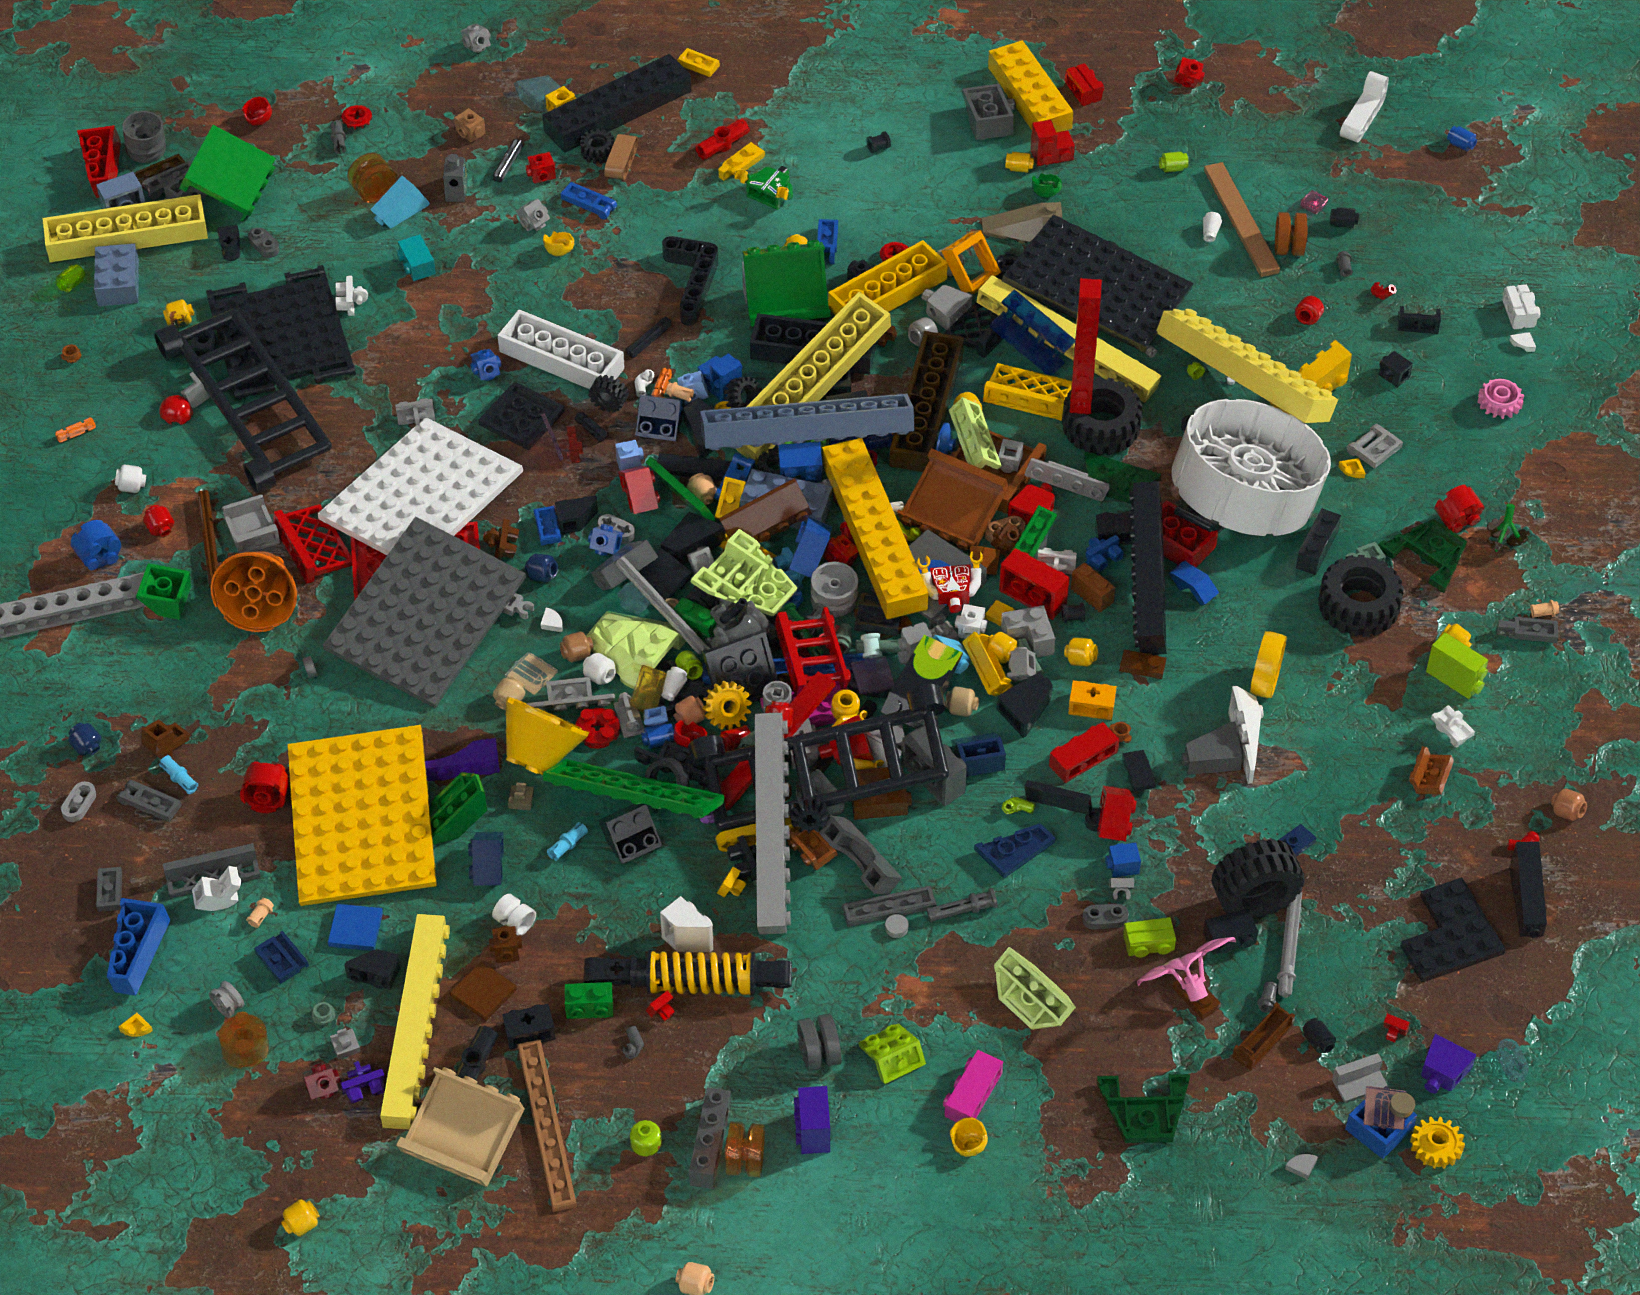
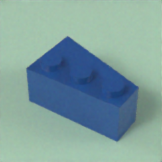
[789,517,832,578]

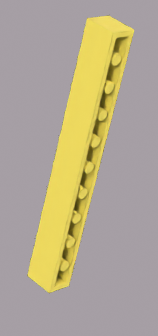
[976,275,1161,403]
[380,914,450,1130]

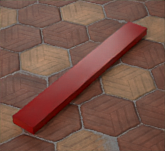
[721,671,836,812]

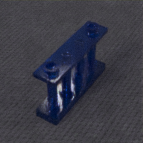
[990,289,1075,376]

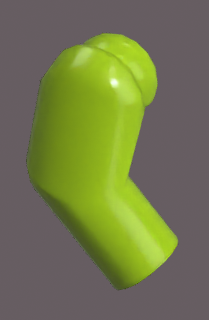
[897,520,921,542]
[1002,797,1036,814]

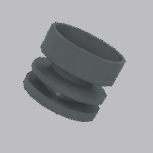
[122,111,166,163]

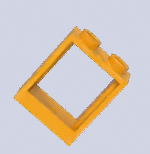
[941,230,1001,294]

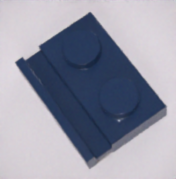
[254,931,309,984]

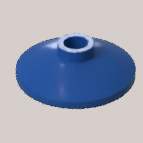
[936,423,956,455]

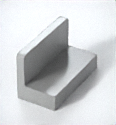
[1332,1053,1387,1103]

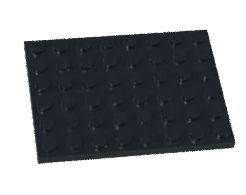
[1002,214,1194,353]

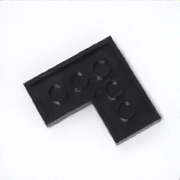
[1400,877,1506,983]

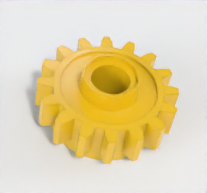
[703,681,752,730]
[1410,1117,1465,1169]

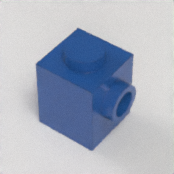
[1105,843,1141,878]

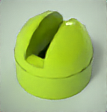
[1187,362,1205,380]

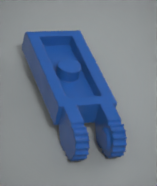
[817,219,838,264]

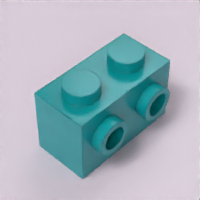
[396,234,436,281]

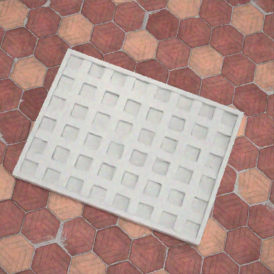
[318,418,523,555]

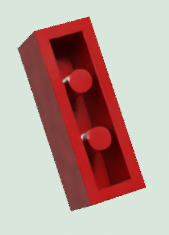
[1049,722,1119,783]

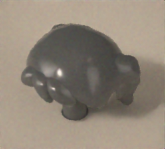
[704,601,770,650]

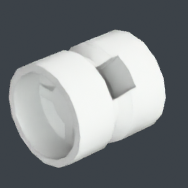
[492,894,536,935]

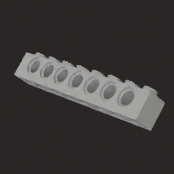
[0,572,145,639]

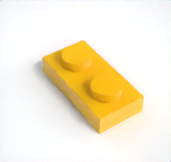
[677,48,720,77]
[715,477,746,519]

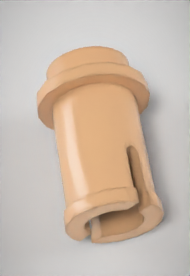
[666,382,694,402]
[1530,600,1559,618]
[246,898,274,928]

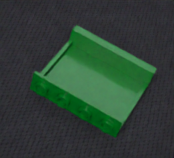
[179,125,276,222]
[742,240,831,326]

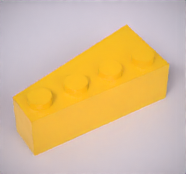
[1270,340,1352,415]

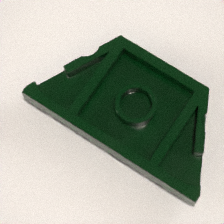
[1084,451,1161,503]

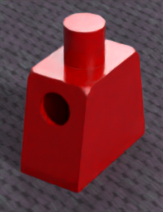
[1008,483,1055,525]

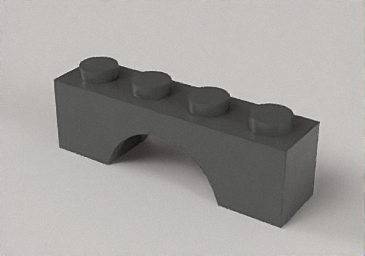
[819,816,902,895]

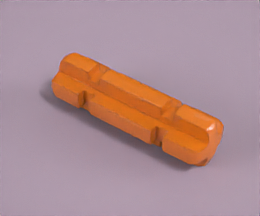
[651,368,672,396]
[55,417,96,443]

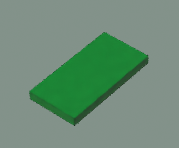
[645,457,718,523]

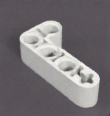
[1340,71,1389,143]

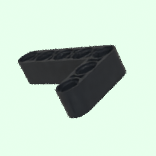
[662,236,718,326]

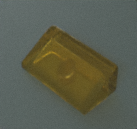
[630,665,666,713]

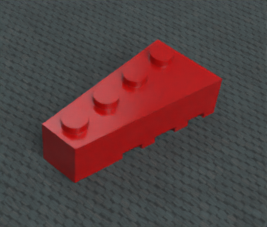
[77,125,121,198]

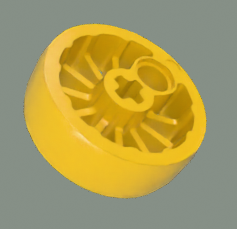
[1250,631,1287,698]

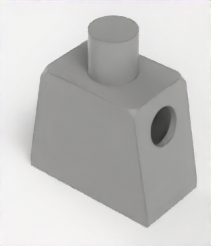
[922,285,972,330]

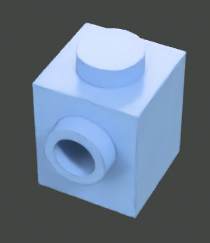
[615,440,644,471]

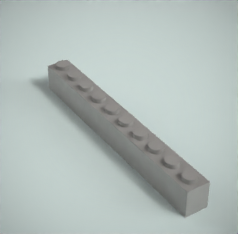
[755,713,791,935]

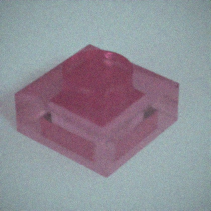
[1300,190,1328,215]

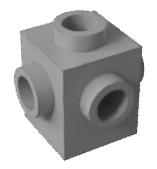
[460,24,491,53]
[516,198,550,231]

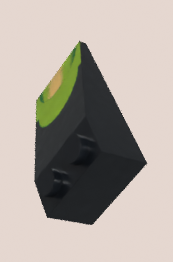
[881,635,963,729]

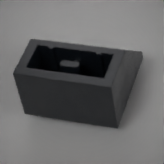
[598,804,662,864]

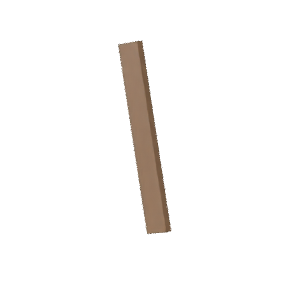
[1204,162,1280,277]
[517,1039,577,1212]

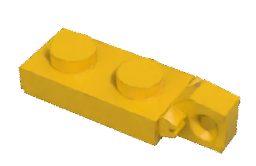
[718,142,765,181]

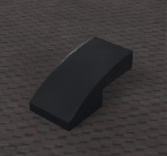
[1122,750,1156,791]

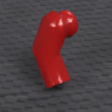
[1370,282,1397,300]

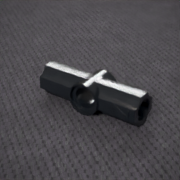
[455,1026,499,1080]

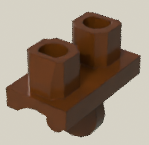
[483,519,519,560]

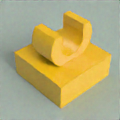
[717,867,746,898]

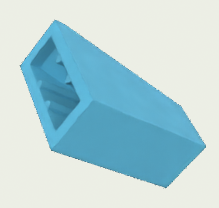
[370,176,430,229]

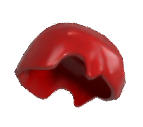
[242,96,272,126]
[159,395,193,425]
[674,720,707,748]

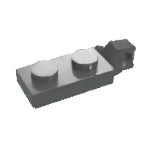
[1496,617,1558,643]

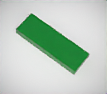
[1012,505,1058,558]

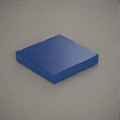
[328,904,383,951]

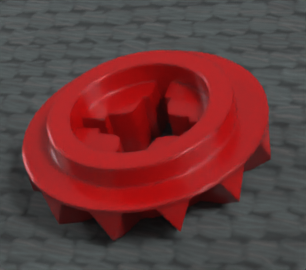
[341,105,372,129]
[880,242,909,262]

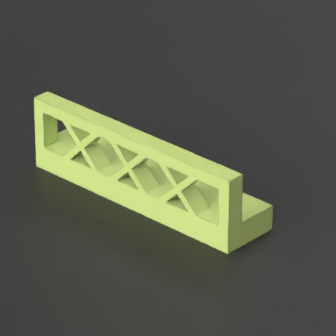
[949,397,1002,470]

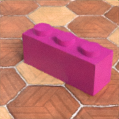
[943,1050,1003,1122]

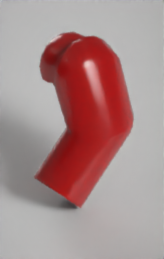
[1507,831,1539,851]

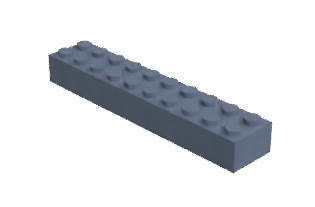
[700,394,914,450]

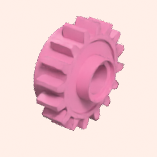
[1477,379,1524,419]

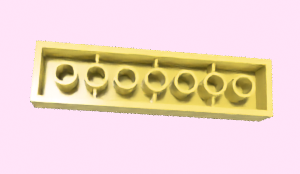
[43,194,208,262]

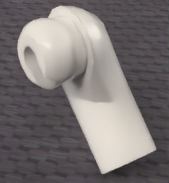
[634,369,654,397]

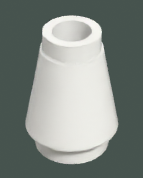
[1203,212,1222,242]
[661,667,687,701]

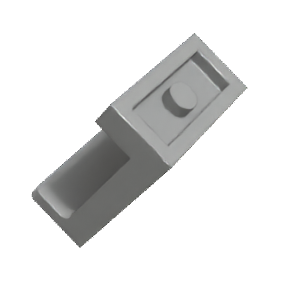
[222,495,280,553]

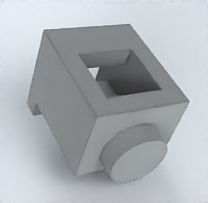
[998,439,1024,473]
[1007,647,1036,682]

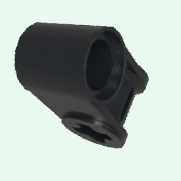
[217,224,241,261]

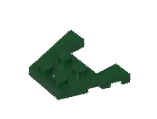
[1378,519,1467,593]
[1096,1074,1190,1143]

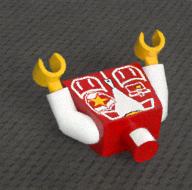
[916,551,983,613]

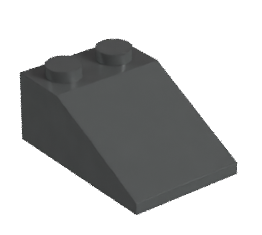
[962,84,1014,140]

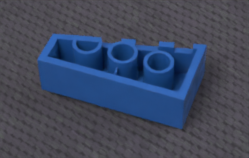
[107,898,170,996]

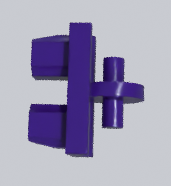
[341,1061,384,1104]

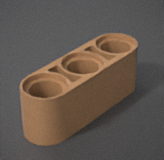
[604,134,638,180]

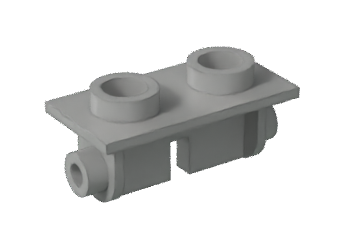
[613,692,644,738]

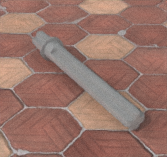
[1277,892,1302,998]

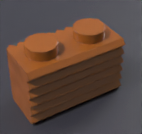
[1071,562,1116,612]

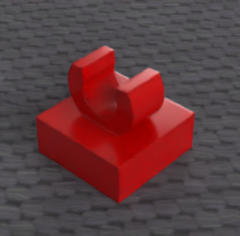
[645,990,675,1021]
[1384,1013,1410,1043]

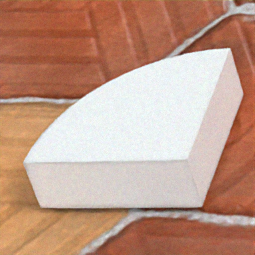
[1509,332,1536,352]
[541,608,563,632]

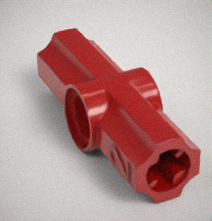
[695,118,750,160]

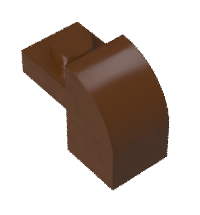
[141,719,190,759]

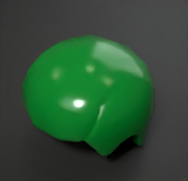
[1032,173,1062,198]

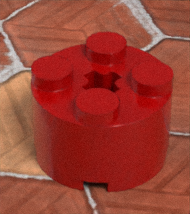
[1434,485,1485,533]
[240,762,290,813]

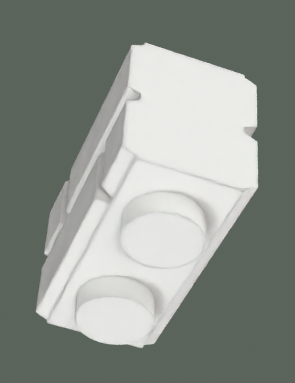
[1502,284,1540,329]

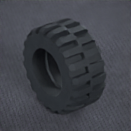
[1062,377,1142,455]
[1318,555,1404,637]
[1211,839,1305,919]

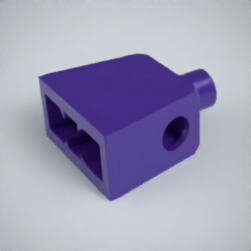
[1421,1034,1476,1094]

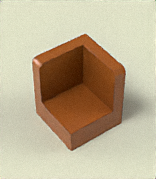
[969,545,1000,575]

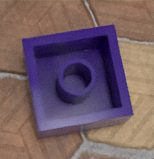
[794,1086,830,1154]

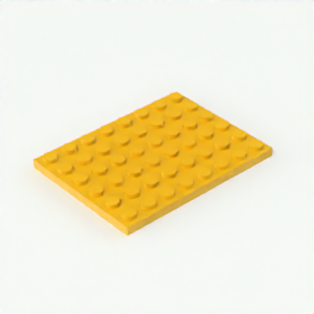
[288,725,437,906]

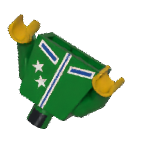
[734,166,793,210]

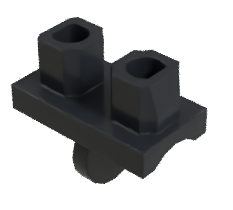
[727,835,757,881]

